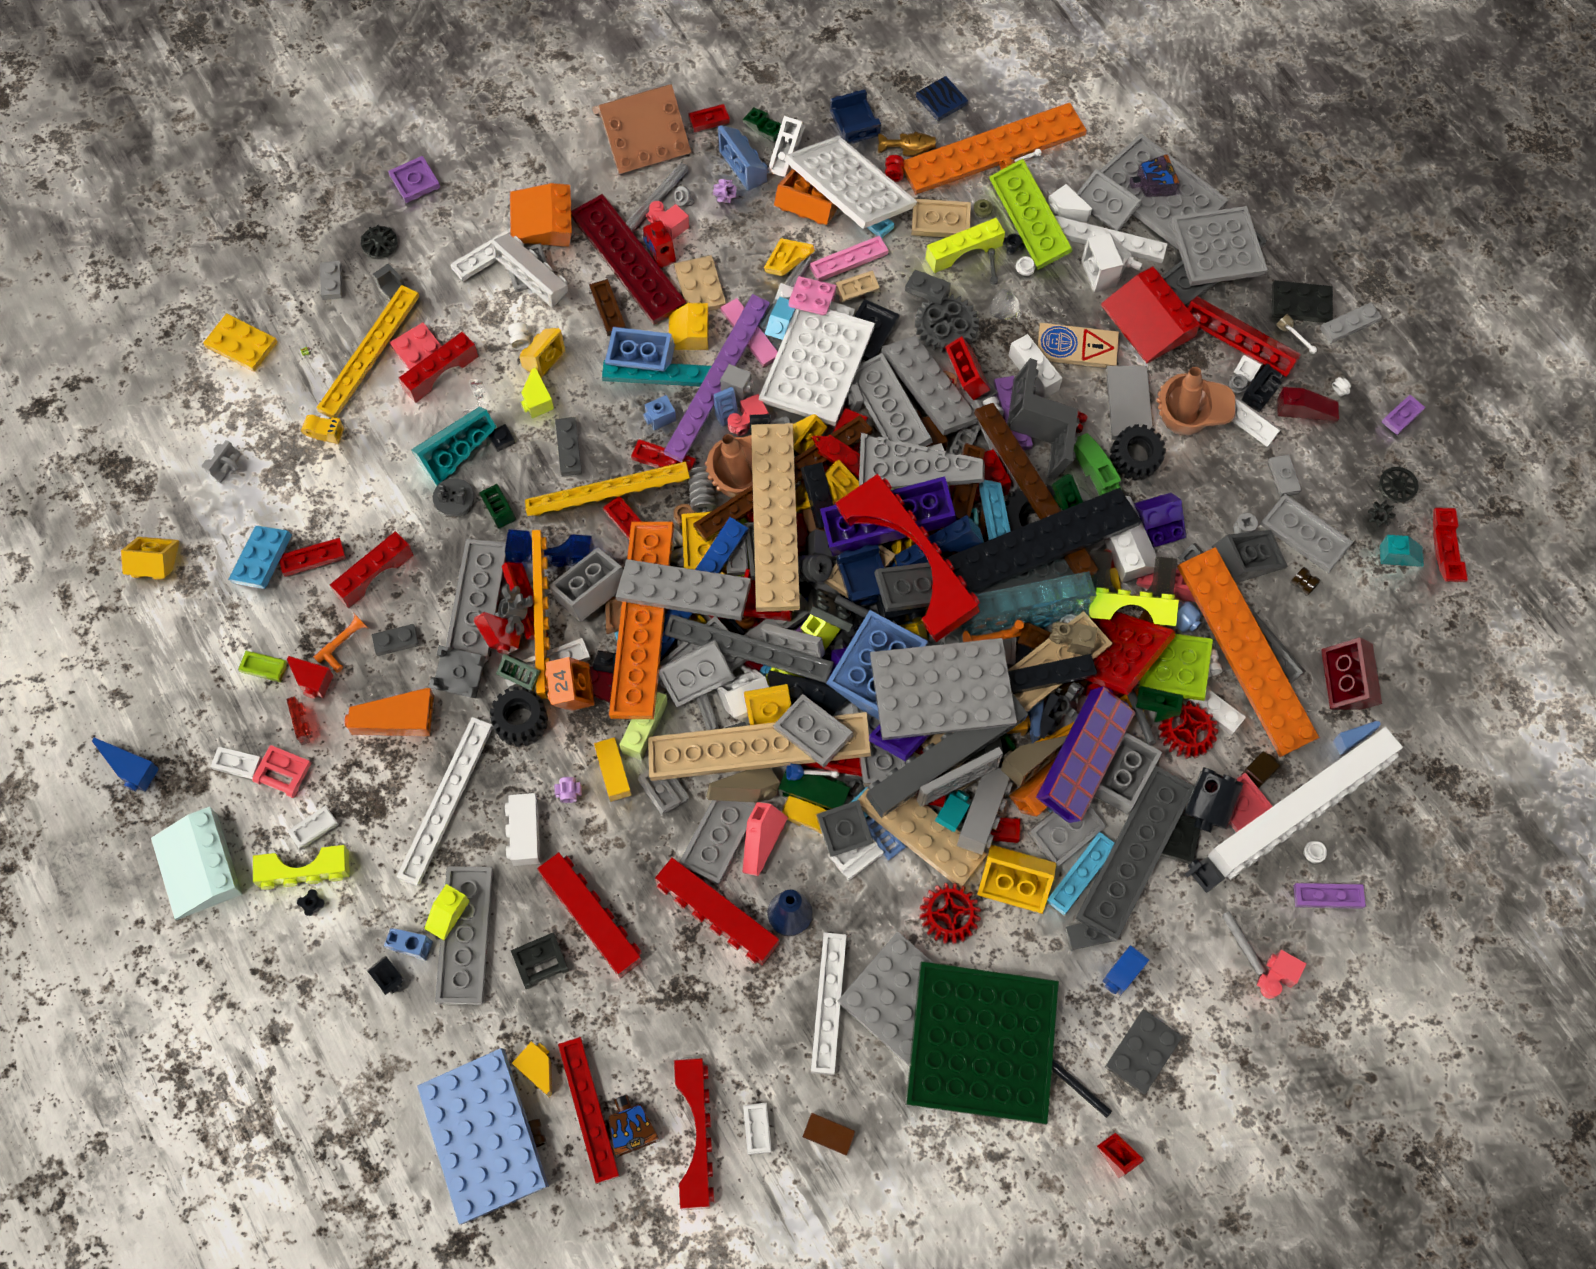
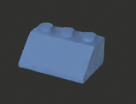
[718,125,769,191]
[605,327,675,371]

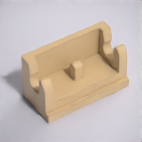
[835,270,880,304]

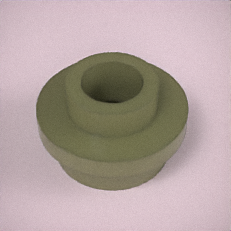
[973,199,993,218]

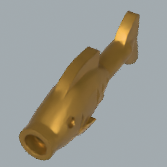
[878,131,936,156]

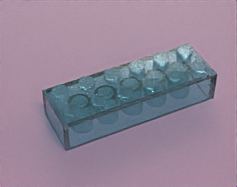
[961,571,1097,635]

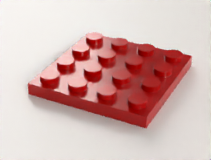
[1084,611,1175,695]

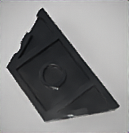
[767,670,847,716]

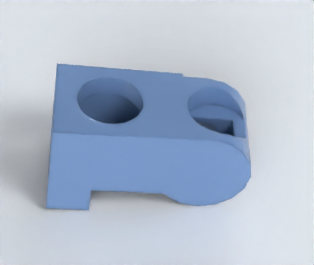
[384,928,433,961]

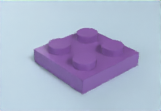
[388,156,440,203]

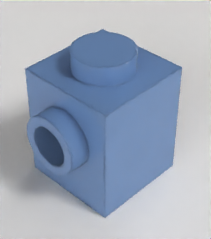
[643,395,676,430]

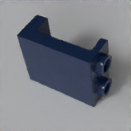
[830,89,881,144]
[837,545,884,607]

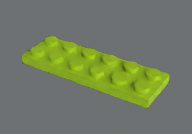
[989,159,1073,270]

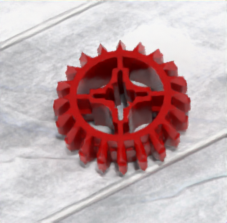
[1158,701,1218,759]
[919,883,981,945]

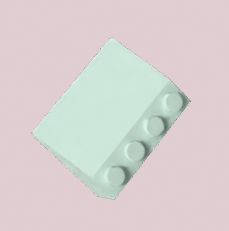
[151,806,242,920]

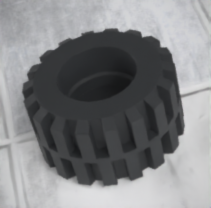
[1110,424,1166,481]
[490,687,548,747]

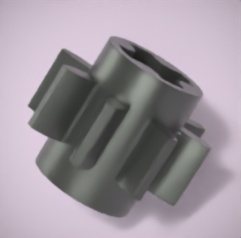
[1368,500,1396,527]

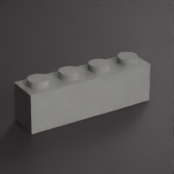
[957,768,1013,855]

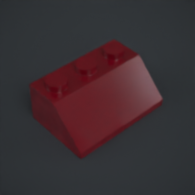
[1321,637,1382,710]

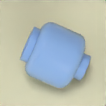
[1176,601,1202,633]

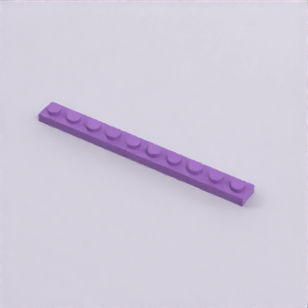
[664,294,770,463]

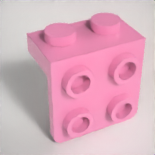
[788,276,836,315]

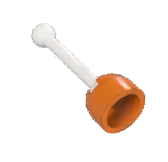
[999,149,1042,170]

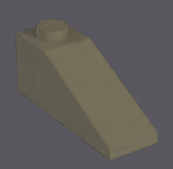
[1001,736,1067,787]
[706,768,780,803]

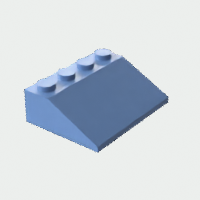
[826,610,928,720]

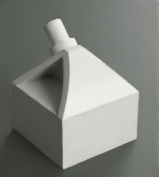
[1081,233,1143,292]
[716,669,769,724]

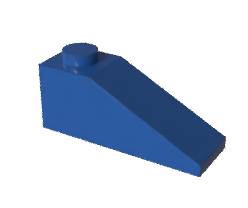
[92,737,159,792]
[1102,945,1149,996]

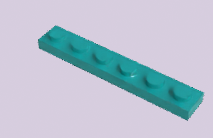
[602,360,711,387]

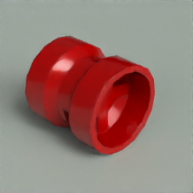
[885,155,904,182]

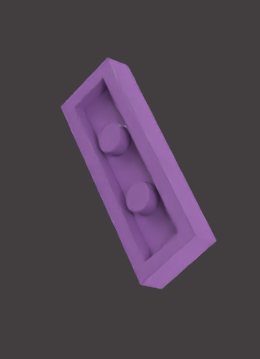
[1293,883,1366,909]

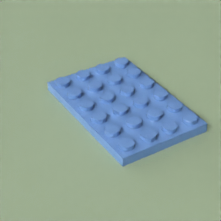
[417,1048,549,1225]

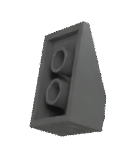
[1211,530,1288,583]

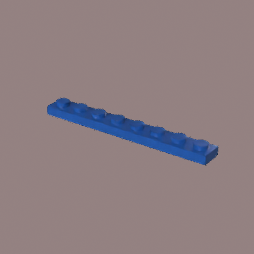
[660,517,748,662]

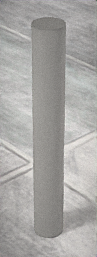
[1222,911,1266,976]

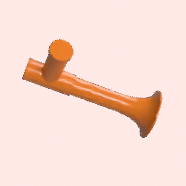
[313,612,369,673]
[962,620,1024,642]

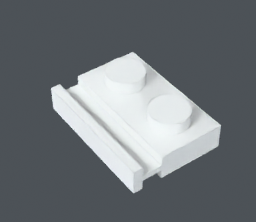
[828,838,884,881]

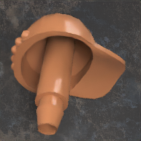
[1157,367,1235,436]
[705,434,753,498]

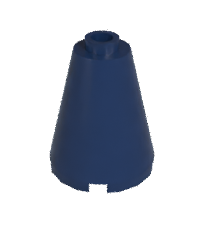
[767,889,813,936]

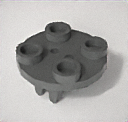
[433,478,474,517]

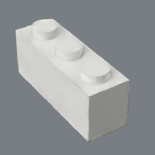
[1008,334,1062,398]
[505,793,540,866]

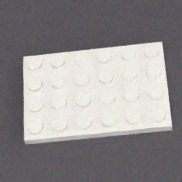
[784,136,917,229]
[759,309,875,426]

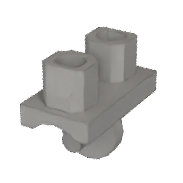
[202,440,241,483]

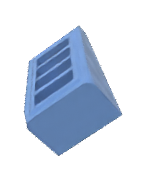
[714,387,739,426]
[1027,699,1044,743]
[1333,721,1381,755]
[866,817,906,861]

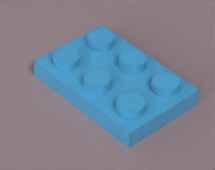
[228,525,292,589]

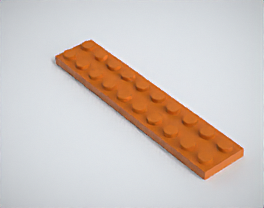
[903,102,1087,195]
[609,522,674,719]
[1177,547,1319,757]

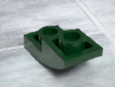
[742,107,782,142]

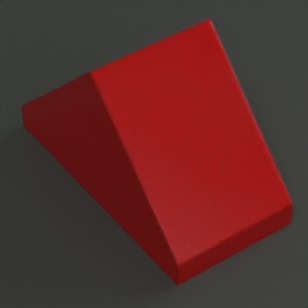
[1097,1133,1144,1178]

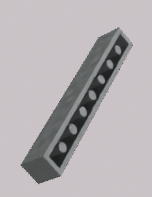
[866,693,1028,818]

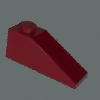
[1277,387,1339,421]

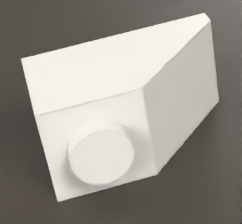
[1047,184,1092,222]

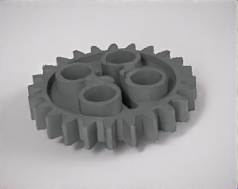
[915,294,979,353]

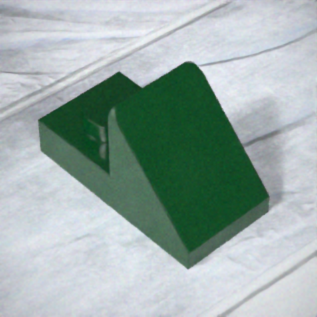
[1051,474,1083,511]
[1136,686,1183,722]

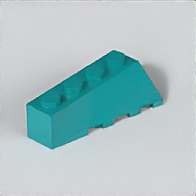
[411,406,496,486]

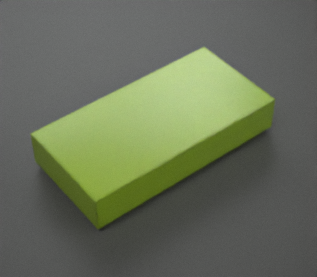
[238,651,288,683]

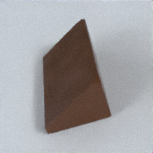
[802,1113,856,1156]

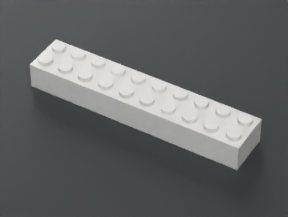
[1207,727,1403,880]

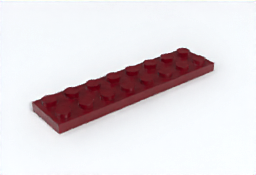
[571,194,686,325]

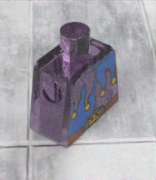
[1130,154,1179,197]

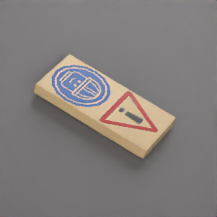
[1037,323,1119,368]

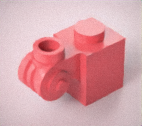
[646,201,689,240]
[727,394,769,436]
[1256,950,1306,999]

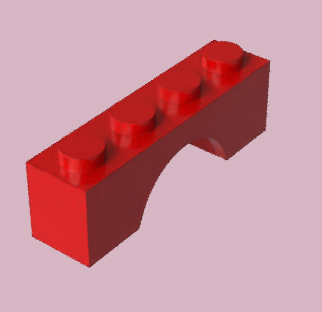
[398,331,479,403]
[329,531,414,609]

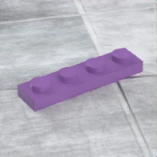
[994,376,1033,450]

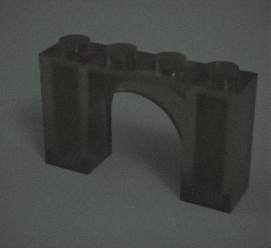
[1085,550,1178,611]

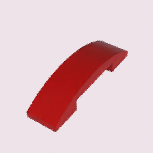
[1433,508,1468,582]

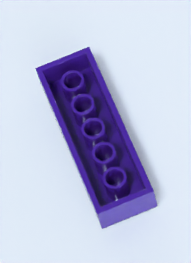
[820,476,956,556]

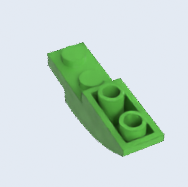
[1073,433,1122,496]

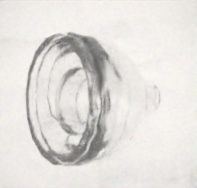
[990,289,1023,320]

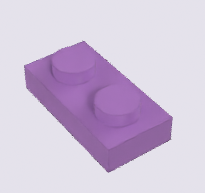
[1382,395,1425,435]

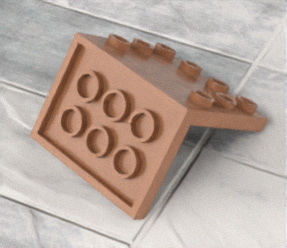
[592,84,691,174]

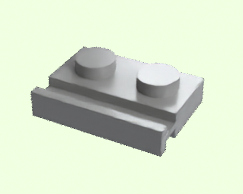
[638,771,689,815]

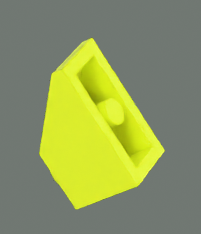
[520,368,554,418]
[424,884,470,940]

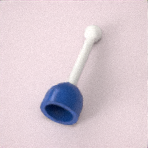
[786,763,839,781]

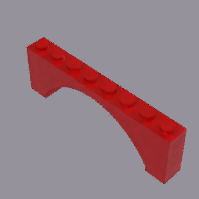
[835,474,980,642]

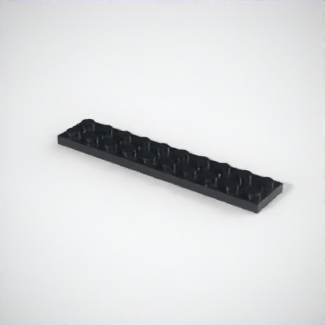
[943,488,1142,594]

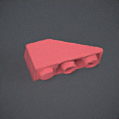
[742,802,788,876]

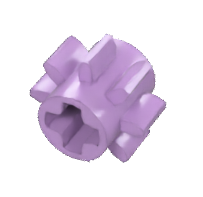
[713,179,737,203]
[554,777,582,803]

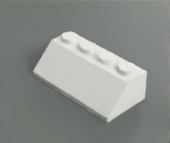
[491,233,568,308]
[1104,496,1162,583]

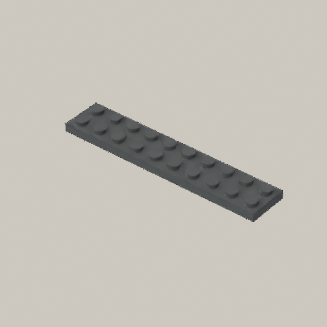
[874,557,1086,612]

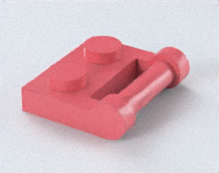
[252,745,312,798]

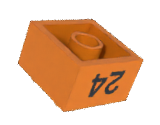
[545,657,594,711]

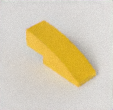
[594,737,632,802]

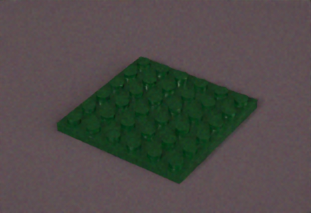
[905,961,1059,1125]

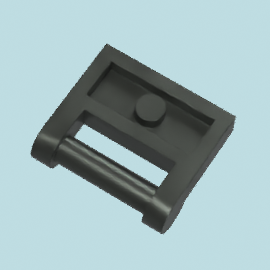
[511,932,569,990]

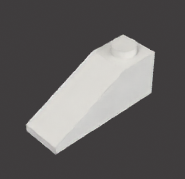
[768,116,805,178]

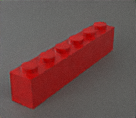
[1188,296,1301,377]
[537,852,642,979]
[655,857,779,966]

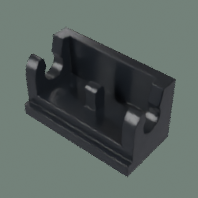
[1241,363,1283,413]

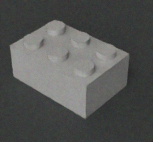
[549,547,623,622]
[1094,733,1162,814]

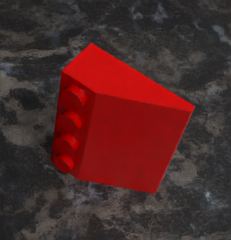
[1101,266,1200,364]

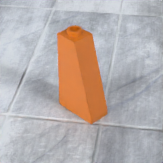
[344,688,434,736]
[1009,760,1055,817]

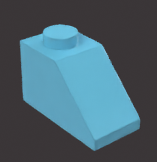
[765,297,795,340]

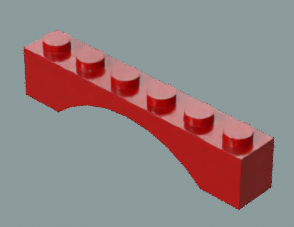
[674,1058,714,1211]

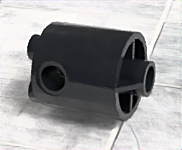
[1184,767,1243,833]

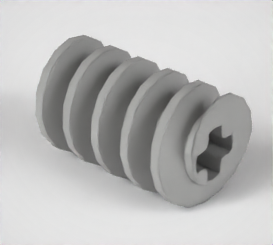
[689,467,717,513]

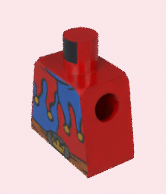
[643,220,676,269]

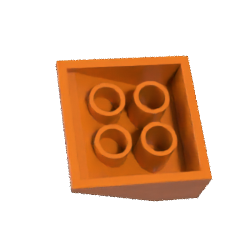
[774,169,838,225]
[510,183,572,247]

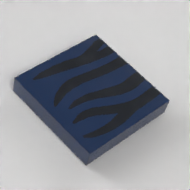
[916,76,968,121]

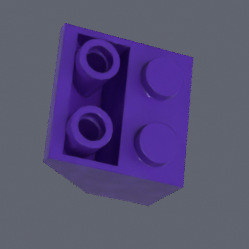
[1134,493,1186,548]

